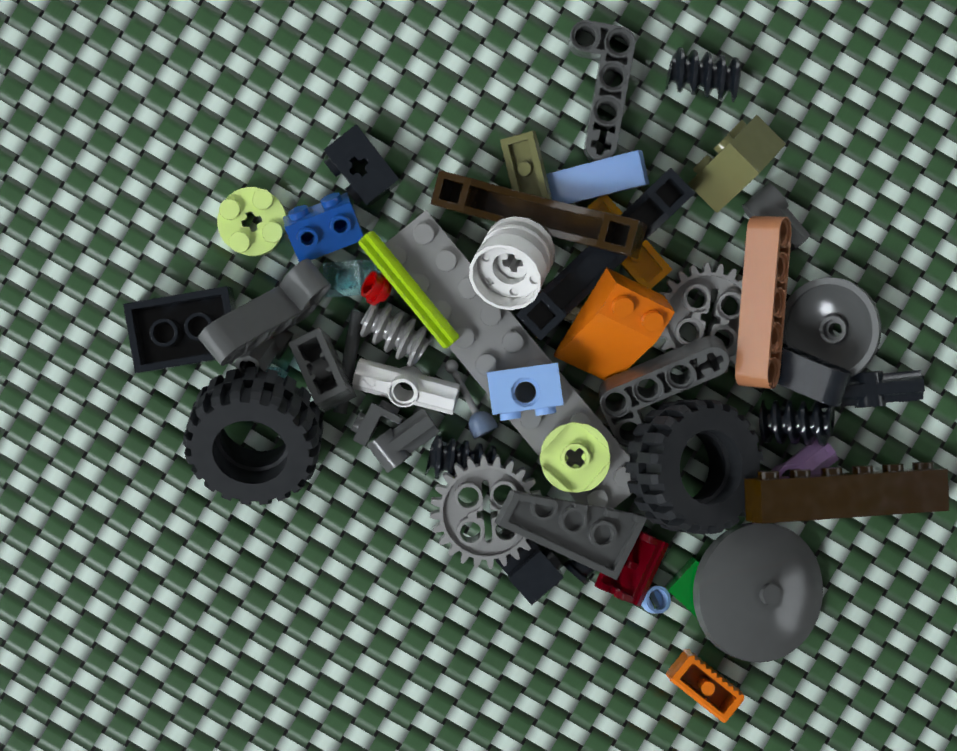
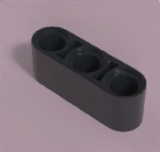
[778,343,852,407]

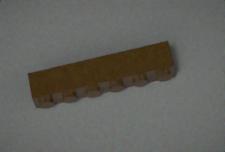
[744,462,949,524]

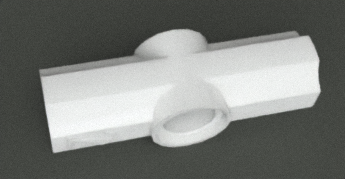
[352,358,460,415]

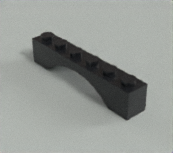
[515,168,695,341]

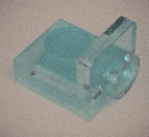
[323,260,379,298]

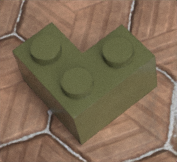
[688,115,786,213]

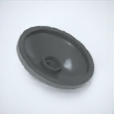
[783,277,881,377]

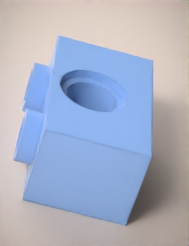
[486,363,564,421]

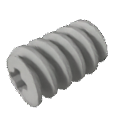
[360,302,434,367]

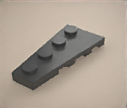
[495,490,647,580]

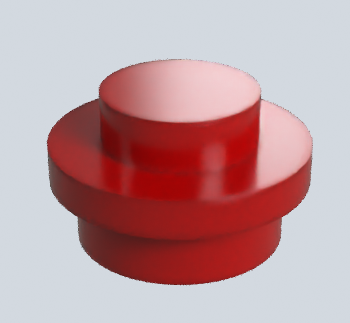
[361,271,392,306]

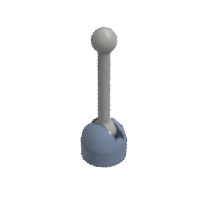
[445,360,498,440]

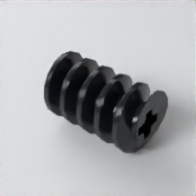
[665,47,741,102]
[759,400,835,446]
[425,435,497,483]

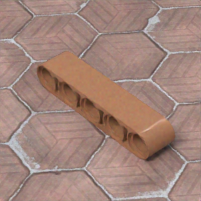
[735,216,792,389]

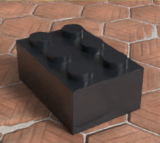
[123,286,236,373]

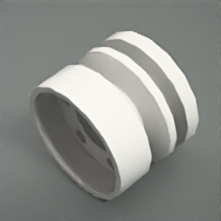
[469,216,555,310]

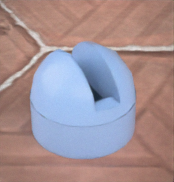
[641,586,671,614]

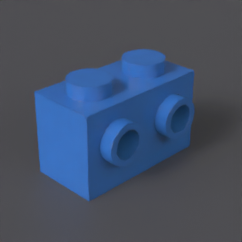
[283,192,364,262]

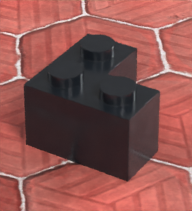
[488,528,564,605]

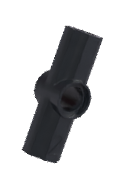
[816,370,925,408]

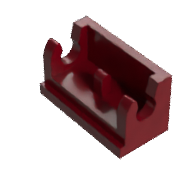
[594,530,669,607]

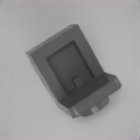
[351,400,403,446]

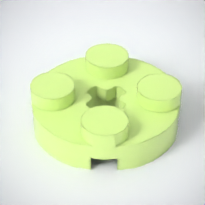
[217,187,287,257]
[539,422,610,493]

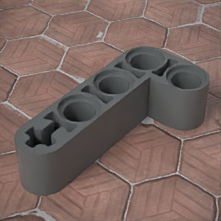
[568,20,635,162]
[198,258,331,366]
[599,336,729,447]

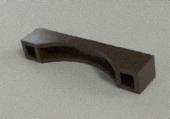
[430,170,647,259]

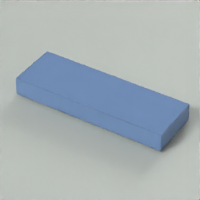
[546,150,649,204]

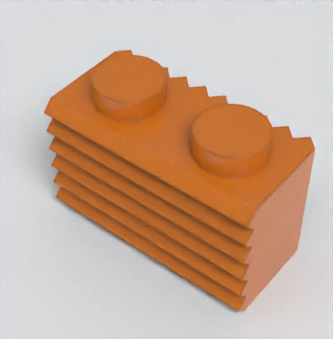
[666,649,744,723]

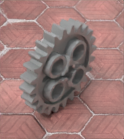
[659,263,743,373]
[430,454,542,569]

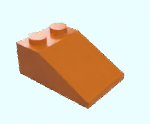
[554,268,675,380]

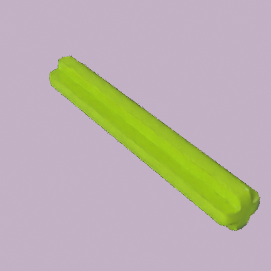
[358,231,459,348]

